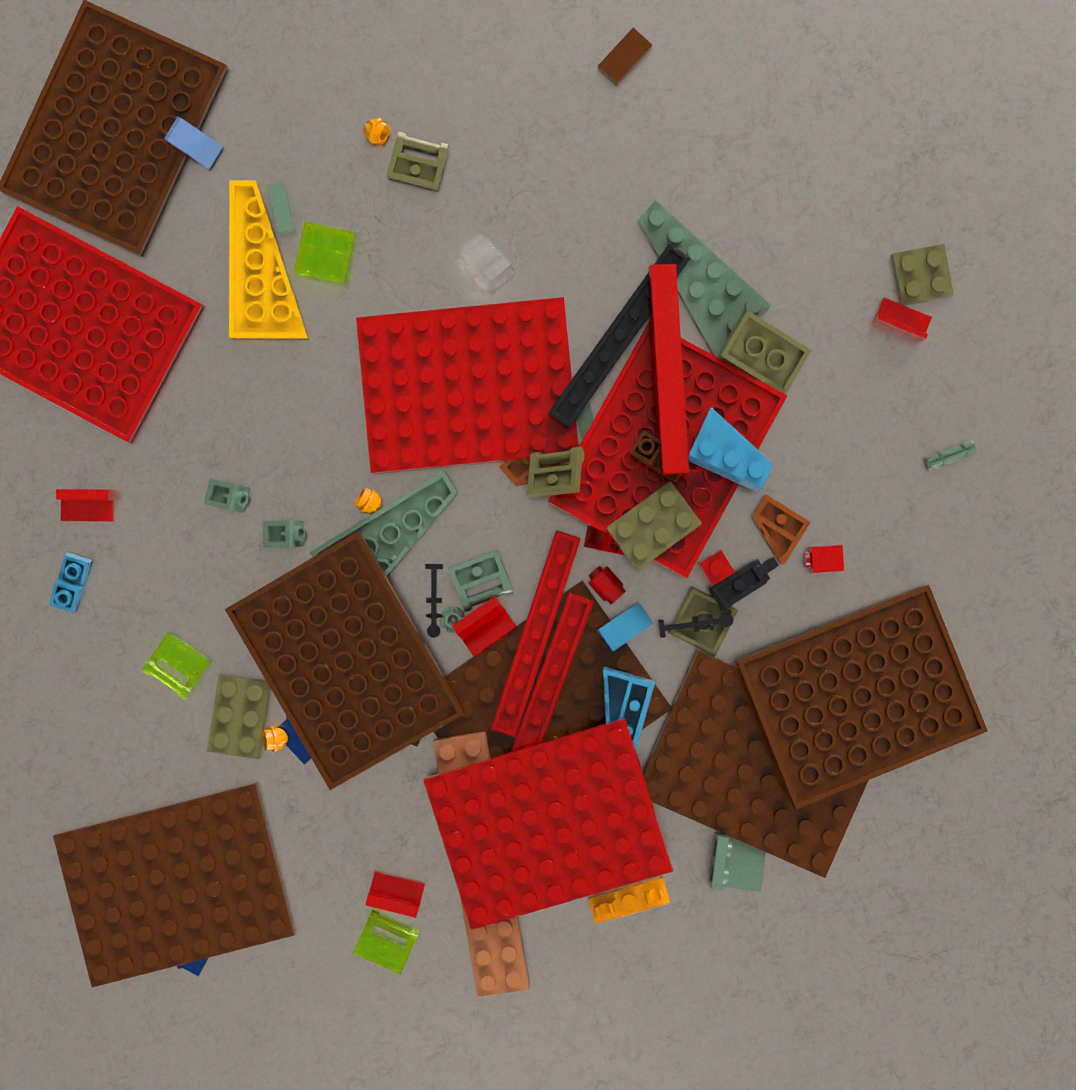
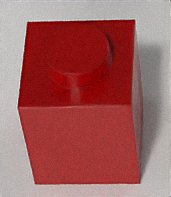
[804,545,844,573]
[697,550,735,586]

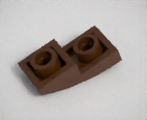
[629,430,690,484]

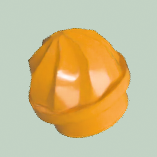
[363,118,390,144]
[354,488,381,514]
[262,726,288,752]

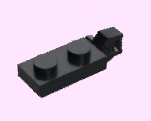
[709,557,779,611]

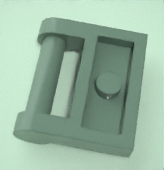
[448,550,514,612]

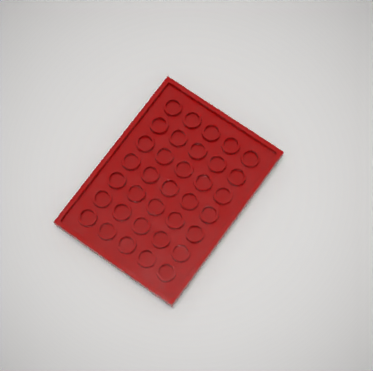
[0,206,203,443]
[356,297,579,474]
[548,320,788,579]
[423,718,673,930]

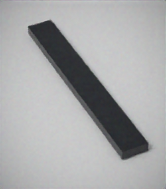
[548,243,690,429]

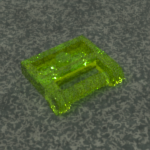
[141,632,212,700]
[353,910,420,975]

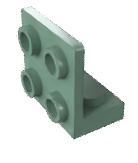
[709,832,766,891]

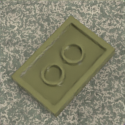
[718,310,811,394]
[606,481,702,571]
[207,673,271,759]

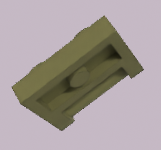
[387,132,449,190]
[527,447,584,498]

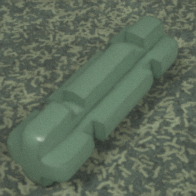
[925,440,977,470]

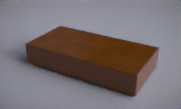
[598,27,652,85]

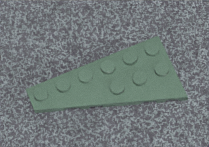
[638,200,771,359]
[310,470,457,577]

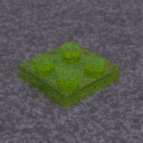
[293,221,356,285]

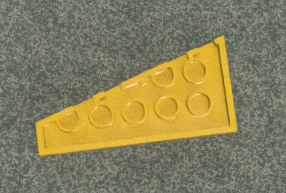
[229,181,308,339]

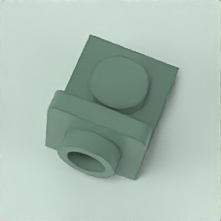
[204,479,249,513]
[263,521,305,547]

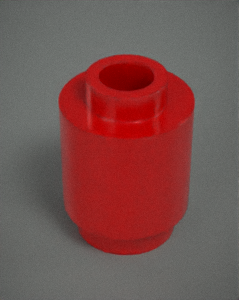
[588,565,626,605]

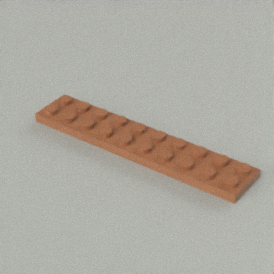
[433,731,530,997]

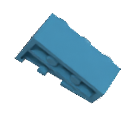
[688,407,773,493]
[603,667,655,749]

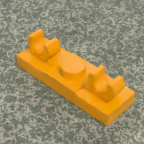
[588,877,670,924]

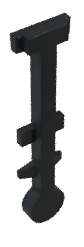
[425,564,443,638]
[658,613,733,638]

